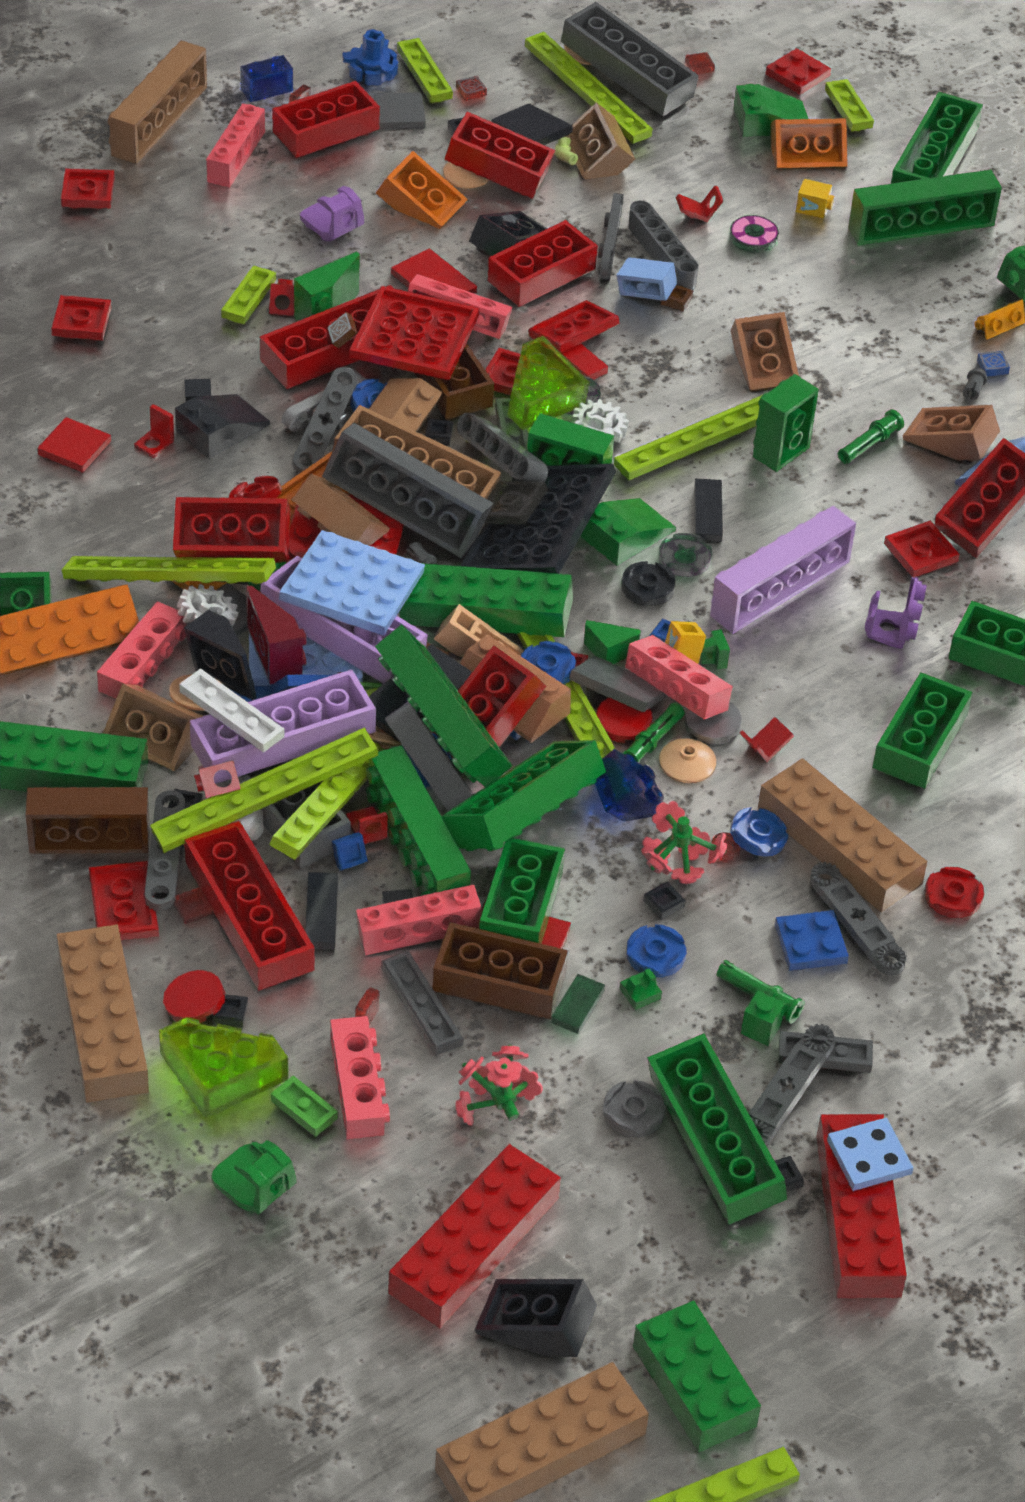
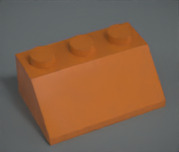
[771,118,848,169]

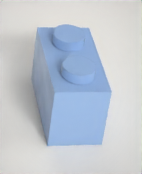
[617,257,677,301]

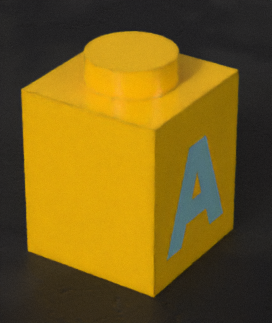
[796,179,835,219]
[665,621,706,664]

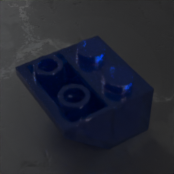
[595,749,664,822]

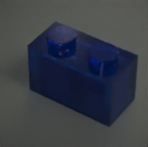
[240,55,293,103]

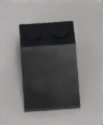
[469,211,548,256]
[175,394,270,459]
[184,610,257,700]
[475,1279,597,1357]

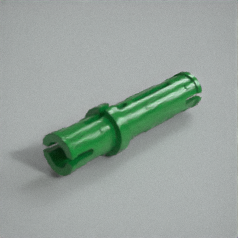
[623,702,685,766]

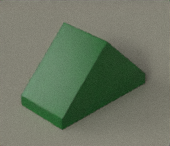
[584,620,641,664]

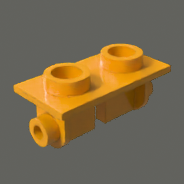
[974,299,1025,340]

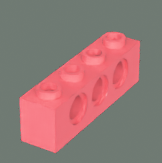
[206,103,265,188]
[408,274,512,339]
[97,601,186,699]
[625,635,733,720]
[356,884,482,956]
[330,1016,390,1140]

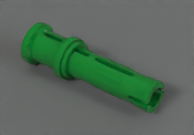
[837,409,904,464]
[716,960,805,1024]

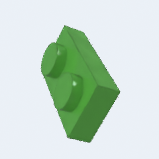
[271,1075,338,1137]

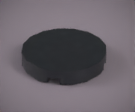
[621,561,676,606]

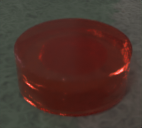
[711,832,740,861]

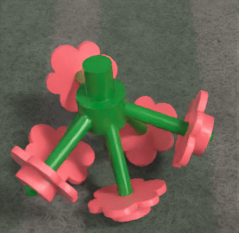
[641,801,727,884]
[456,1044,543,1126]

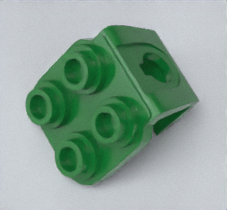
[997,246,1025,302]
[211,1140,297,1215]

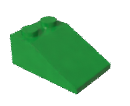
[733,84,809,137]
[294,251,360,321]
[580,498,676,566]
[0,572,52,616]

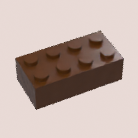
[415,343,494,420]
[25,787,150,854]
[432,922,568,1019]

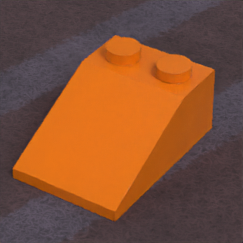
[376,151,468,229]

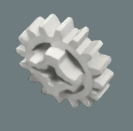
[571,399,629,443]
[176,584,239,628]

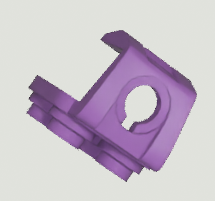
[300,186,364,241]
[865,577,927,649]

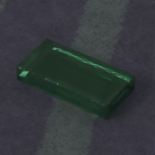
[551,974,605,1034]

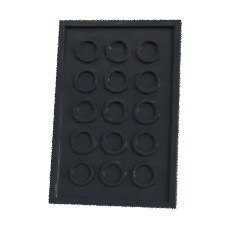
[460,463,616,574]

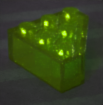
[507,336,590,430]
[159,1017,288,1119]

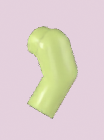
[555,136,578,165]

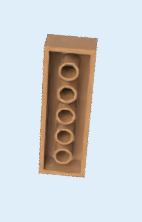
[108,40,207,164]
[332,405,501,502]
[758,758,928,913]
[57,924,149,1103]
[435,1362,649,1502]

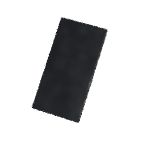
[369,644,472,743]

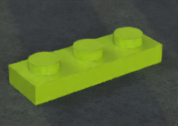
[825,79,874,132]
[221,265,276,325]

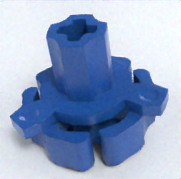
[342,29,398,86]

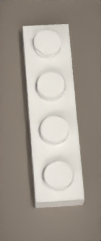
[179,669,285,753]

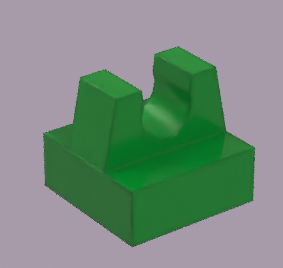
[700,629,730,670]
[619,968,662,1010]

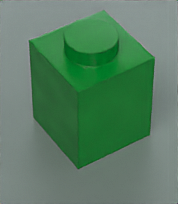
[741,991,785,1046]

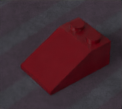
[246,586,307,685]

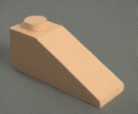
[434,604,524,657]

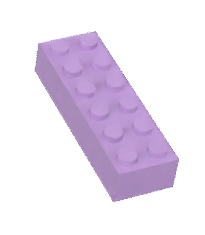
[710,506,856,634]
[260,556,428,684]
[190,669,376,784]

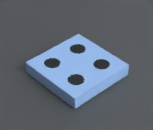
[827,1117,913,1191]

